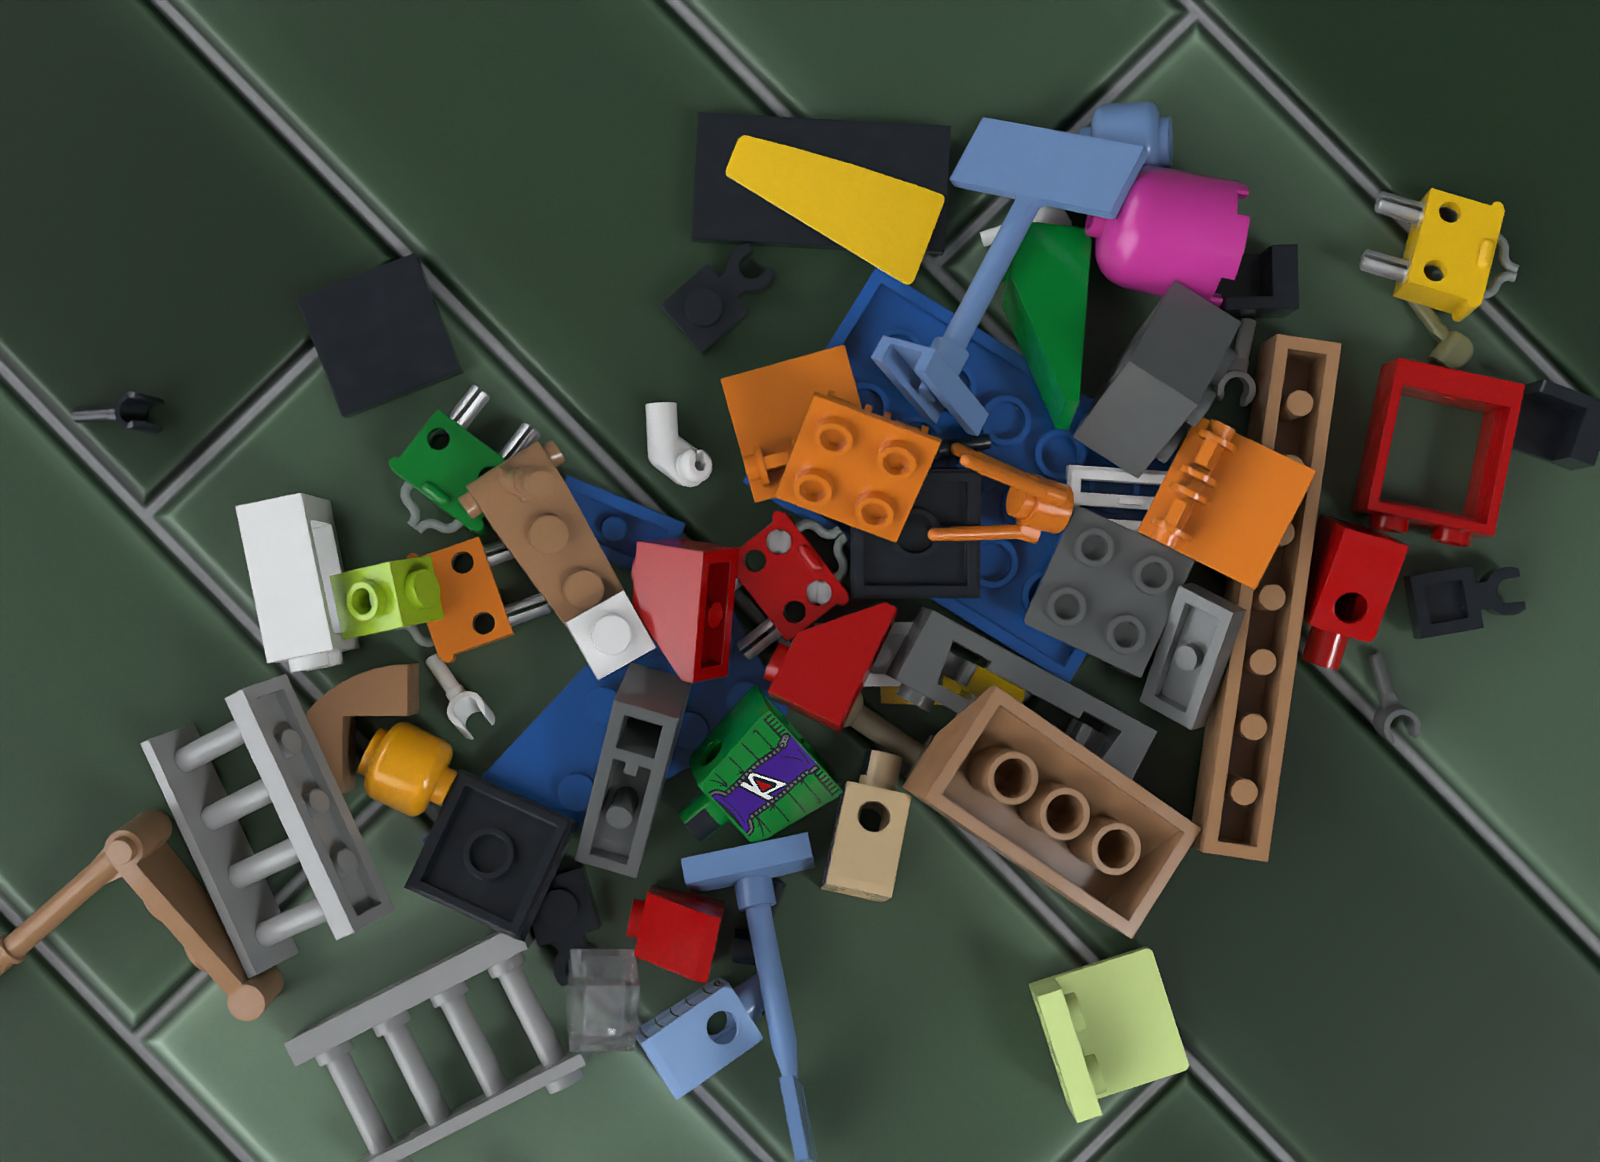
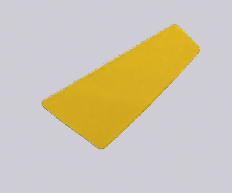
[726,135,945,285]

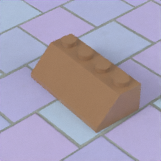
[902,685,1202,939]

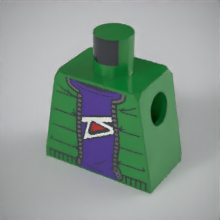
[678,684,844,843]

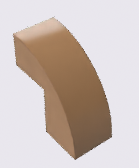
[305,663,419,794]

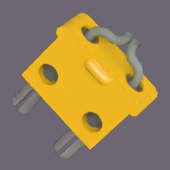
[1359,188,1519,322]

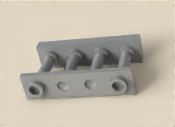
[141,674,396,979]
[284,929,592,1162]

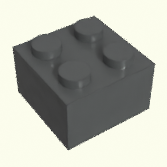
[1073,280,1242,479]

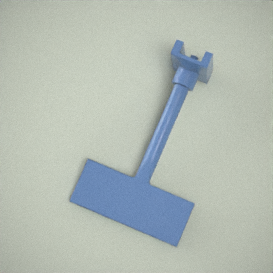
[871,117,1148,436]
[681,832,818,1162]

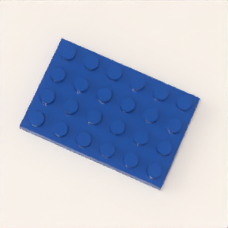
[742,267,1177,683]

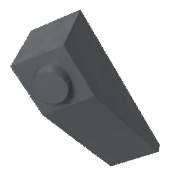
[575,662,692,879]

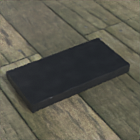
[691,112,951,256]

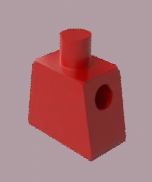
[1301,514,1409,670]

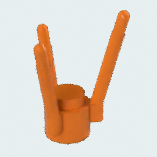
[927,443,1074,544]

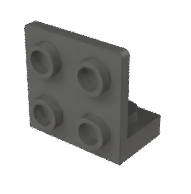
[1023,507,1195,678]

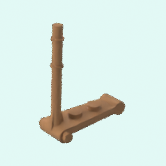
[458,440,654,642]
[0,809,284,1022]

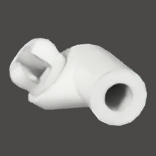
[645,402,713,487]

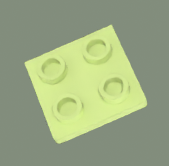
[1029,947,1189,1123]

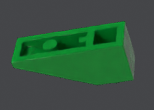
[1001,222,1092,430]

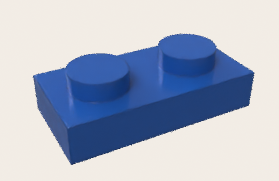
[564,474,686,570]

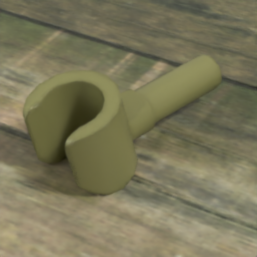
[1406,301,1473,371]

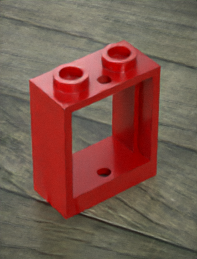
[1351,358,1525,547]

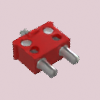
[735,511,850,660]

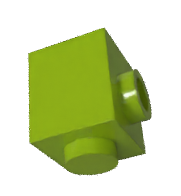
[329,555,444,640]

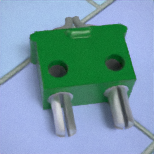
[389,385,540,537]

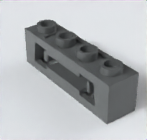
[886,607,1157,780]

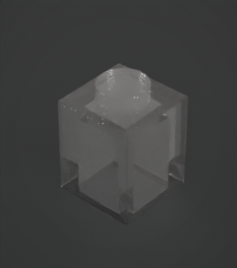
[565,949,640,1054]

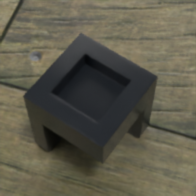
[1215,244,1299,319]
[1512,379,1600,471]

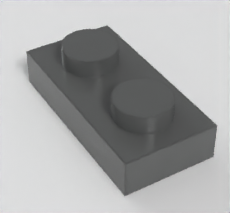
[1139,583,1246,730]

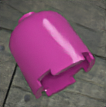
[1085,165,1250,307]

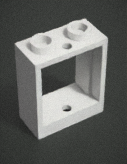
[235,493,360,673]

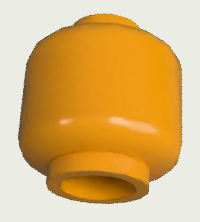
[357,722,458,817]

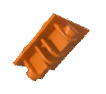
[721,345,862,503]
[774,390,942,543]
[1137,417,1317,590]

